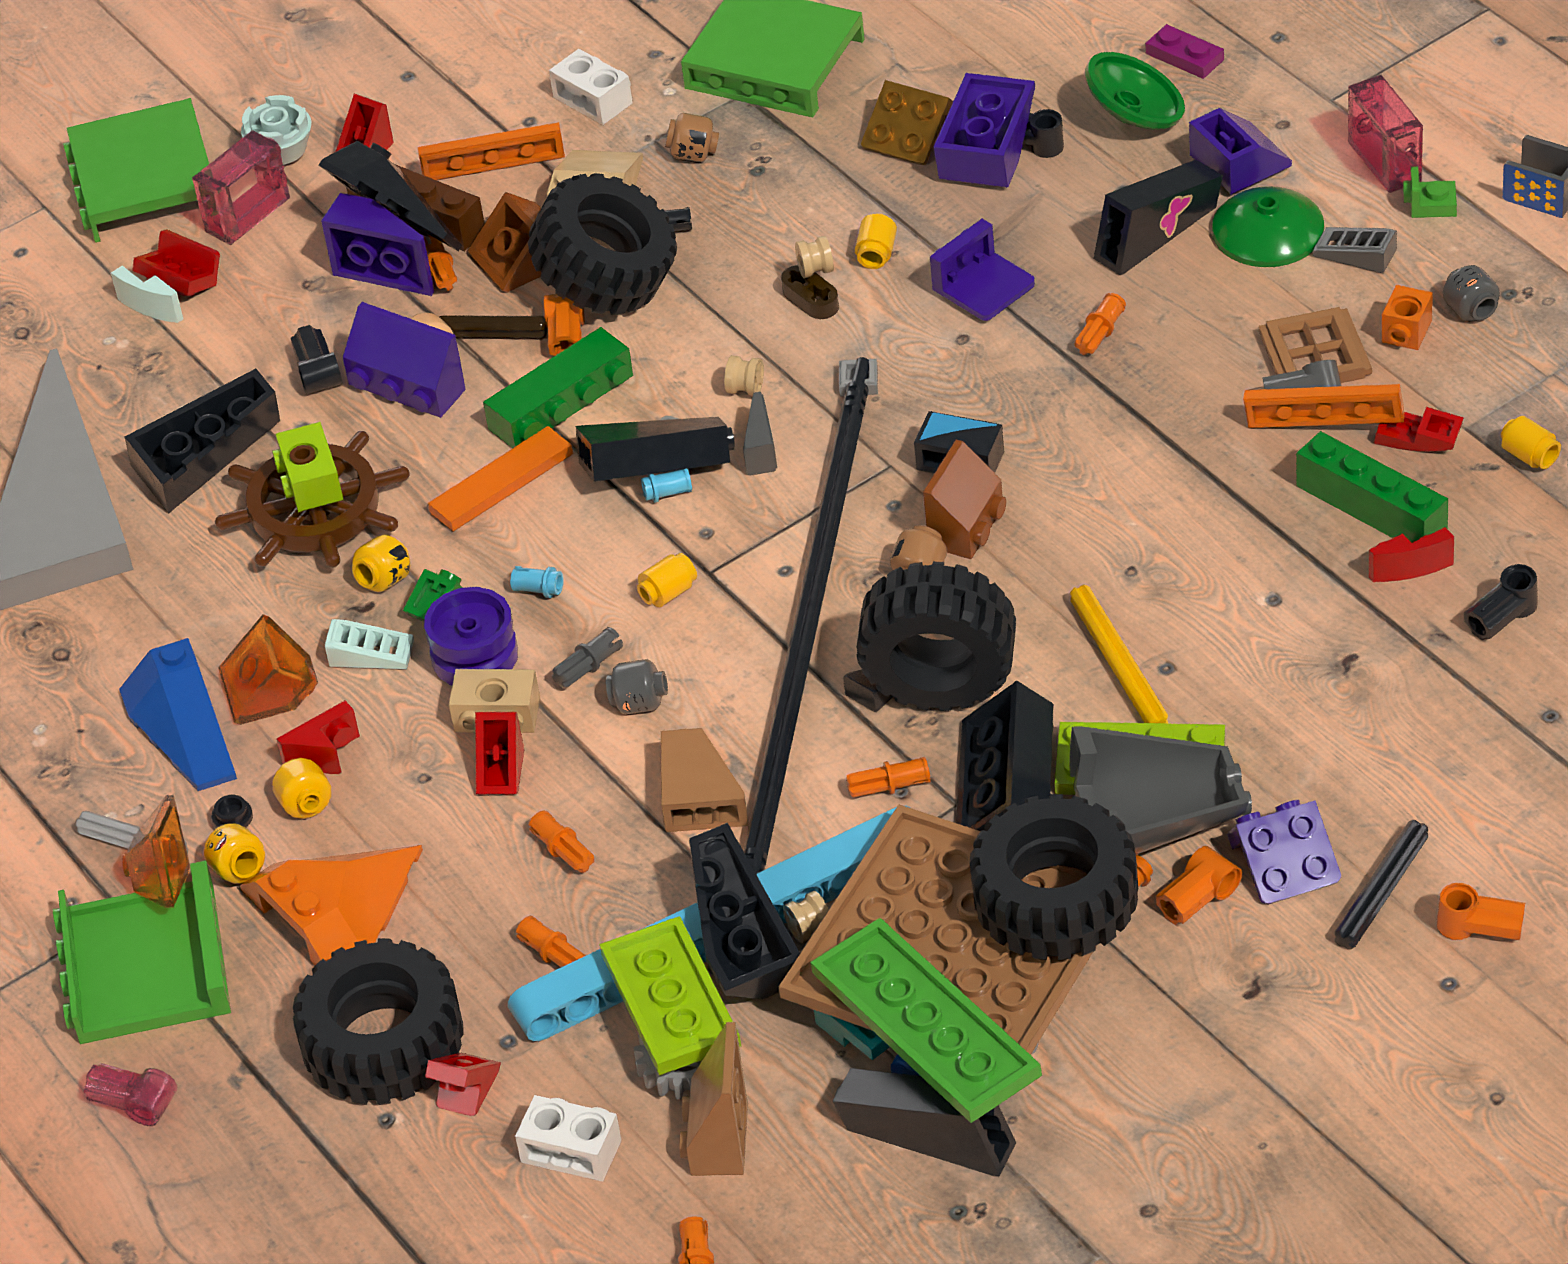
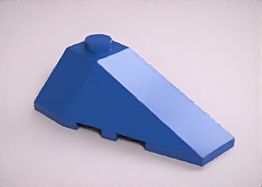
[119,638,237,791]

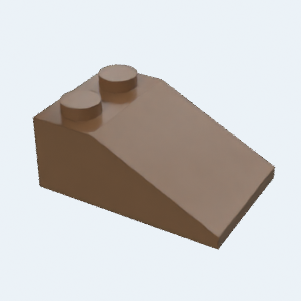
[679,1022,748,1176]

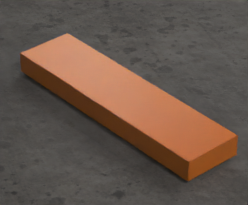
[417,122,565,180]
[1243,384,1405,428]
[428,426,573,532]

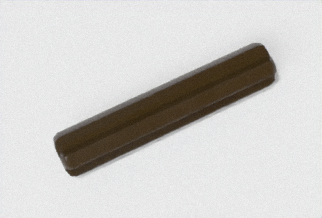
[439,315,547,338]

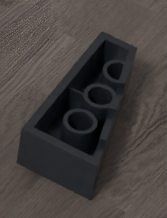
[124,368,280,514]

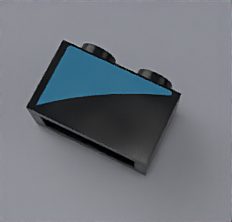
[914,411,1004,473]

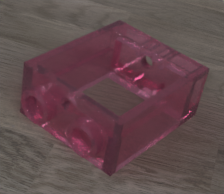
[1348,75,1423,193]
[192,130,290,246]

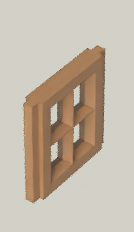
[1259,307,1372,383]

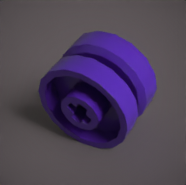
[424,587,518,686]

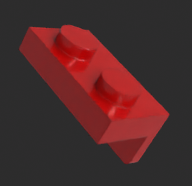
[132,229,220,296]

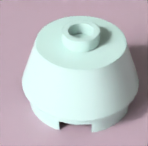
[241,95,311,165]

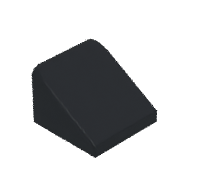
[843,669,894,712]

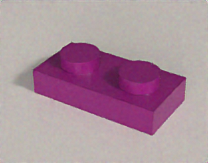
[1145,24,1224,79]

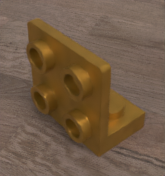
[861,80,953,165]

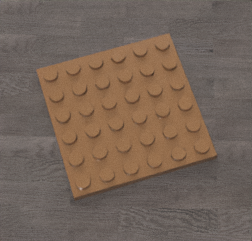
[779,804,1097,1055]

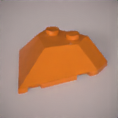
[239,845,423,965]

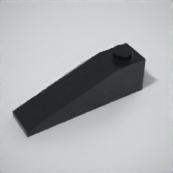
[318,141,462,252]
[689,823,800,999]

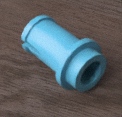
[641,469,692,503]
[510,566,564,598]

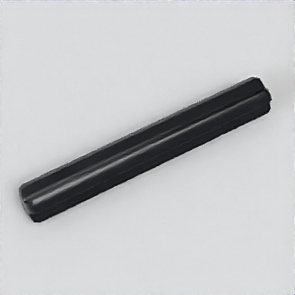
[1335,820,1428,949]

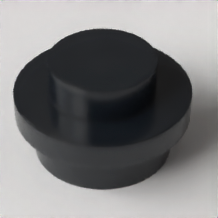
[211,794,253,828]

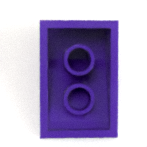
[934,73,1035,187]
[321,193,434,296]

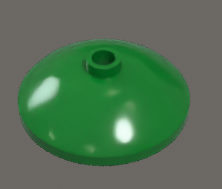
[1085,52,1185,130]
[1212,186,1324,267]

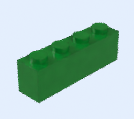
[483,327,633,449]
[1296,431,1449,543]

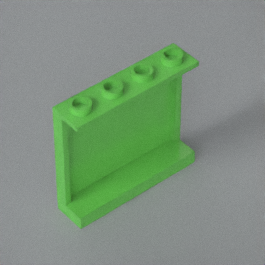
[681,0,865,118]
[63,98,221,243]
[53,860,231,1044]

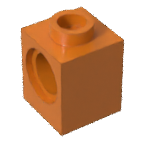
[1382,285,1433,350]

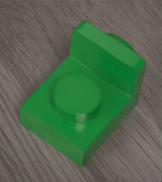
[403,569,463,622]

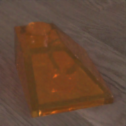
[218,614,318,725]
[122,795,190,908]

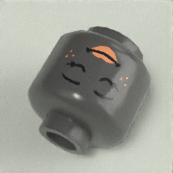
[1443,265,1500,322]
[606,659,668,715]

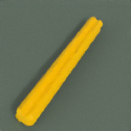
[1070,584,1168,723]

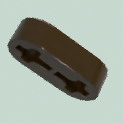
[781,265,839,319]

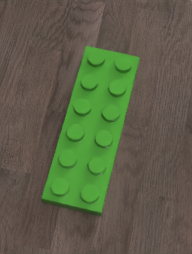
[810,918,1042,1123]

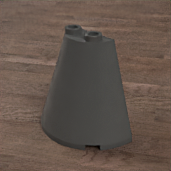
[1069,726,1252,855]

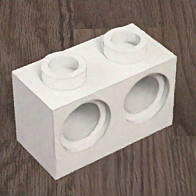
[549,49,632,125]
[515,1095,622,1182]

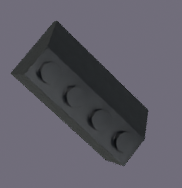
[956,681,1054,831]

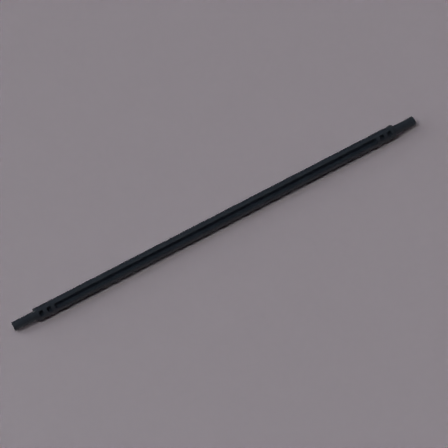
[743,357,869,874]

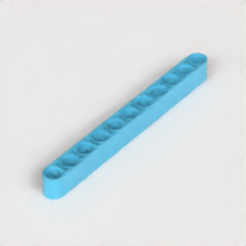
[507,805,910,1041]

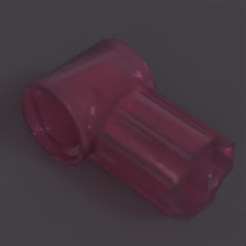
[84,1063,178,1127]

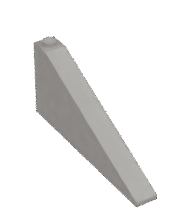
[0,348,133,610]

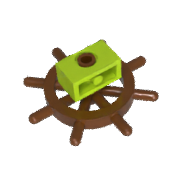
[215,422,410,568]

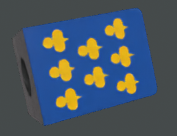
[1502,135,1568,218]

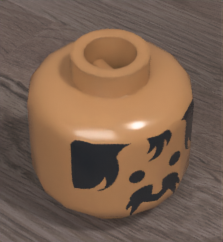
[665,113,719,163]
[890,525,947,570]

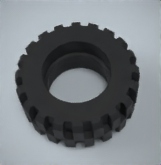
[528,173,677,315]
[856,561,1016,711]
[969,794,1139,960]
[293,938,464,1105]

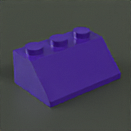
[343,302,466,418]

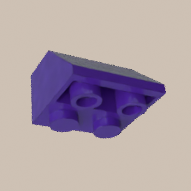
[1189,108,1292,194]

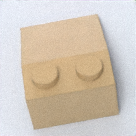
[547,150,643,196]

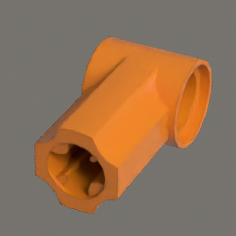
[544,294,585,356]
[1156,846,1242,925]
[1437,883,1526,940]

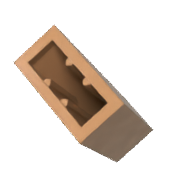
[661,728,748,832]

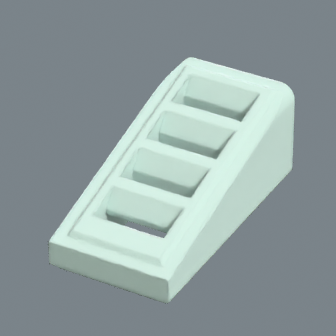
[325,619,414,669]

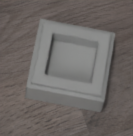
[839,359,878,396]

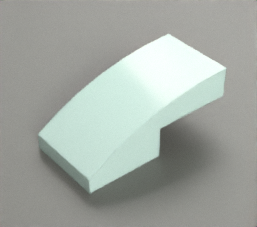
[111,265,183,323]

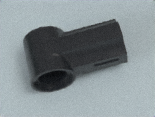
[1023,109,1064,158]
[291,325,343,394]
[1464,564,1538,640]

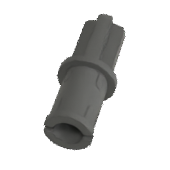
[552,627,623,688]

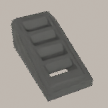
[1313,227,1397,273]
[743,391,777,476]

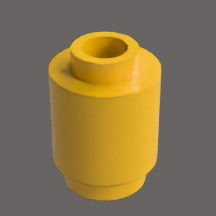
[855,214,897,269]
[1501,416,1561,469]
[637,553,697,607]

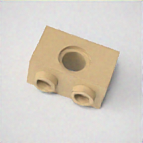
[449,669,540,733]

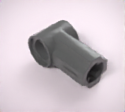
[1262,360,1341,389]

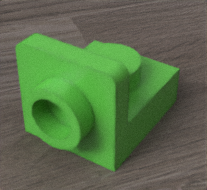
[1403,167,1457,218]

